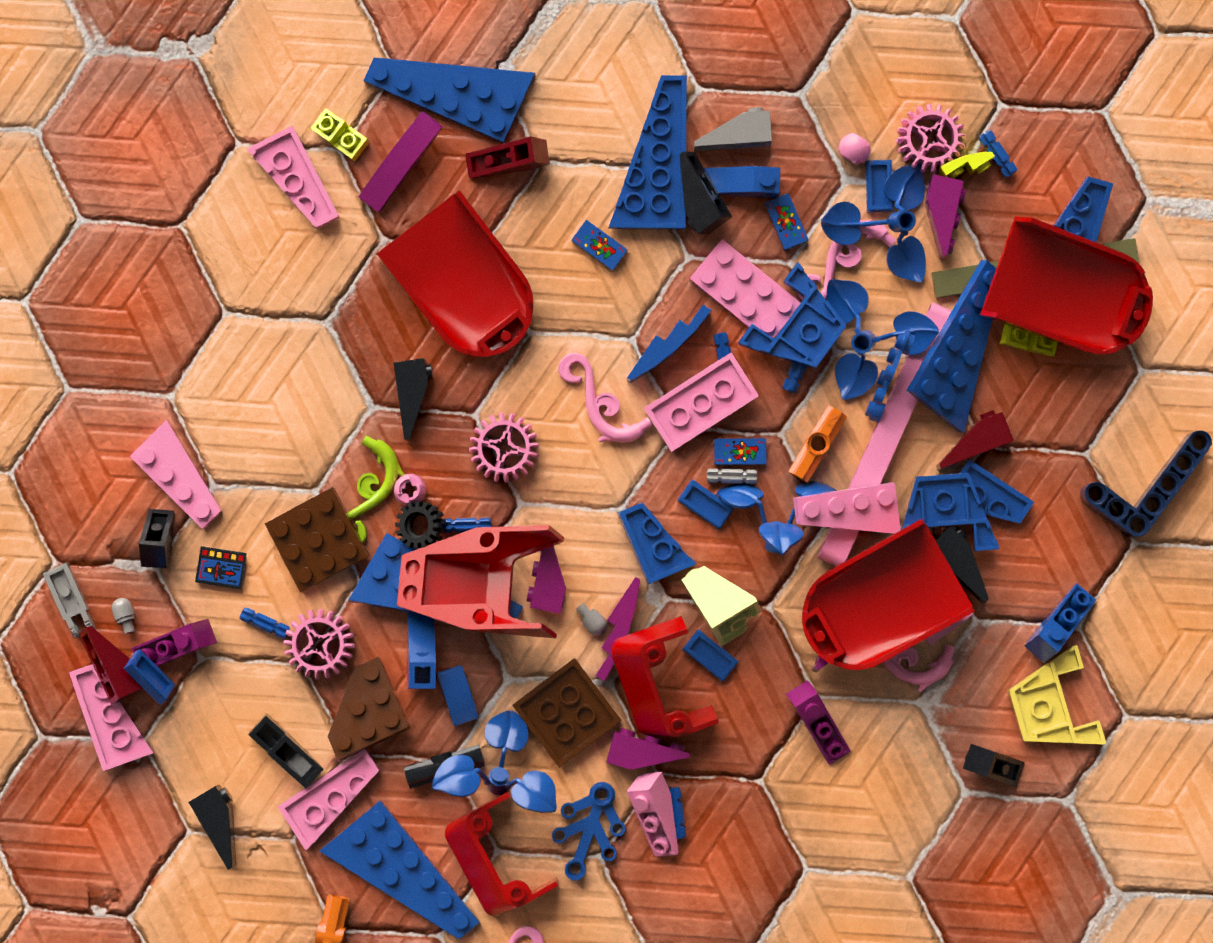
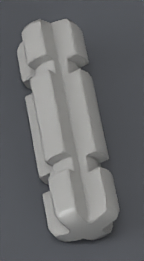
[706,468,757,484]

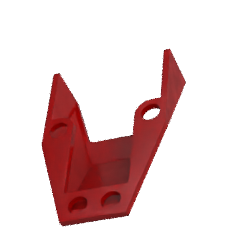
[397,525,564,639]

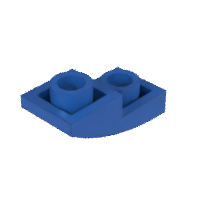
[437,665,479,726]

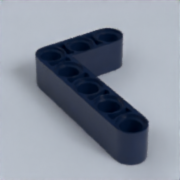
[1080,430,1212,538]

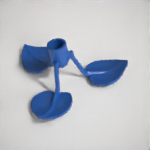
[821,164,926,283]
[826,279,939,400]
[716,481,837,556]
[432,710,557,813]

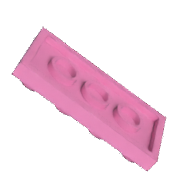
[689,239,801,338]
[644,353,759,452]

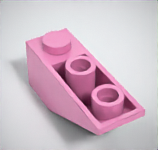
[627,772,679,856]

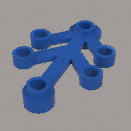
[865,330,915,423]
[552,782,626,880]

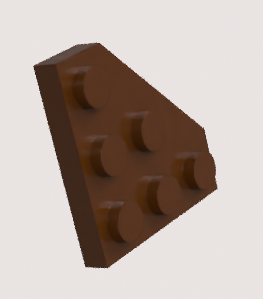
[327,657,410,762]

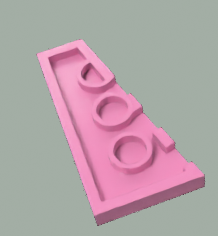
[247,126,340,229]
[130,420,222,529]
[793,482,901,534]
[69,664,153,771]
[278,749,380,850]

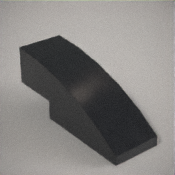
[248,713,324,788]

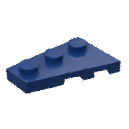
[959,459,1034,524]
[617,503,696,585]

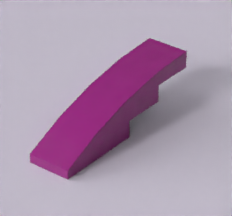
[358,111,443,212]
[595,577,640,681]

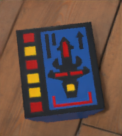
[195,546,247,589]

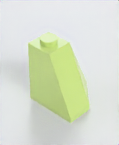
[682,566,761,647]

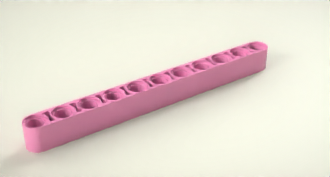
[817,302,951,566]

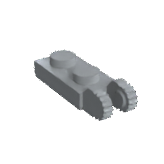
[43,562,96,639]

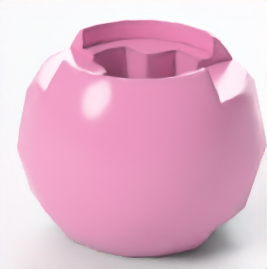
[838,133,871,165]
[394,474,427,506]

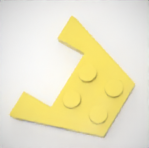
[1008,645,1106,745]

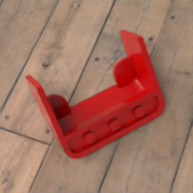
[611,616,719,737]
[445,790,559,916]

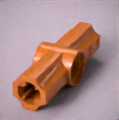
[788,405,847,483]
[315,894,350,943]

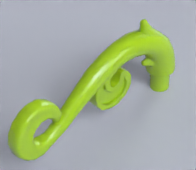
[348,436,405,543]

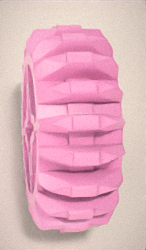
[896,104,966,174]
[469,413,539,483]
[284,609,355,679]

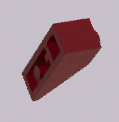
[465,136,550,179]
[936,410,1014,470]
[79,626,143,705]

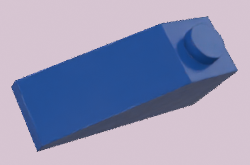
[704,166,781,199]

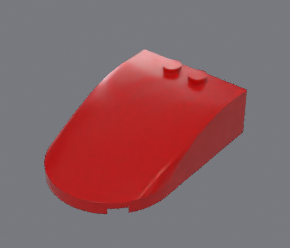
[377,190,534,357]
[980,216,1153,354]
[802,519,975,670]

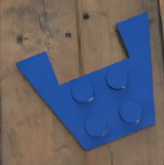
[738,262,846,369]
[902,473,999,551]

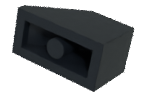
[139,509,175,568]
[963,744,1025,787]

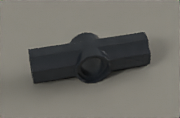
[404,744,486,789]

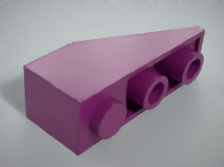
[925,174,966,260]
[526,546,566,614]
[132,619,217,666]
[786,680,851,765]
[606,728,690,770]

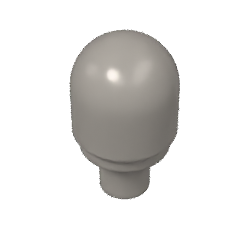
[112,598,135,634]
[575,603,607,635]

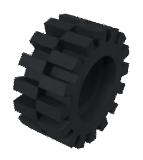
[395,502,446,549]

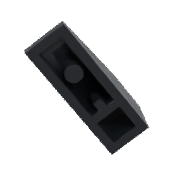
[679,152,732,234]
[393,358,433,441]
[935,526,989,603]
[188,784,237,870]

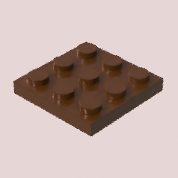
[265,487,369,592]
[512,658,622,768]

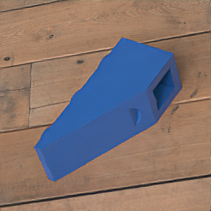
[1024,583,1096,663]
[407,613,436,689]

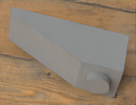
[694,107,772,151]

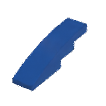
[627,305,711,383]

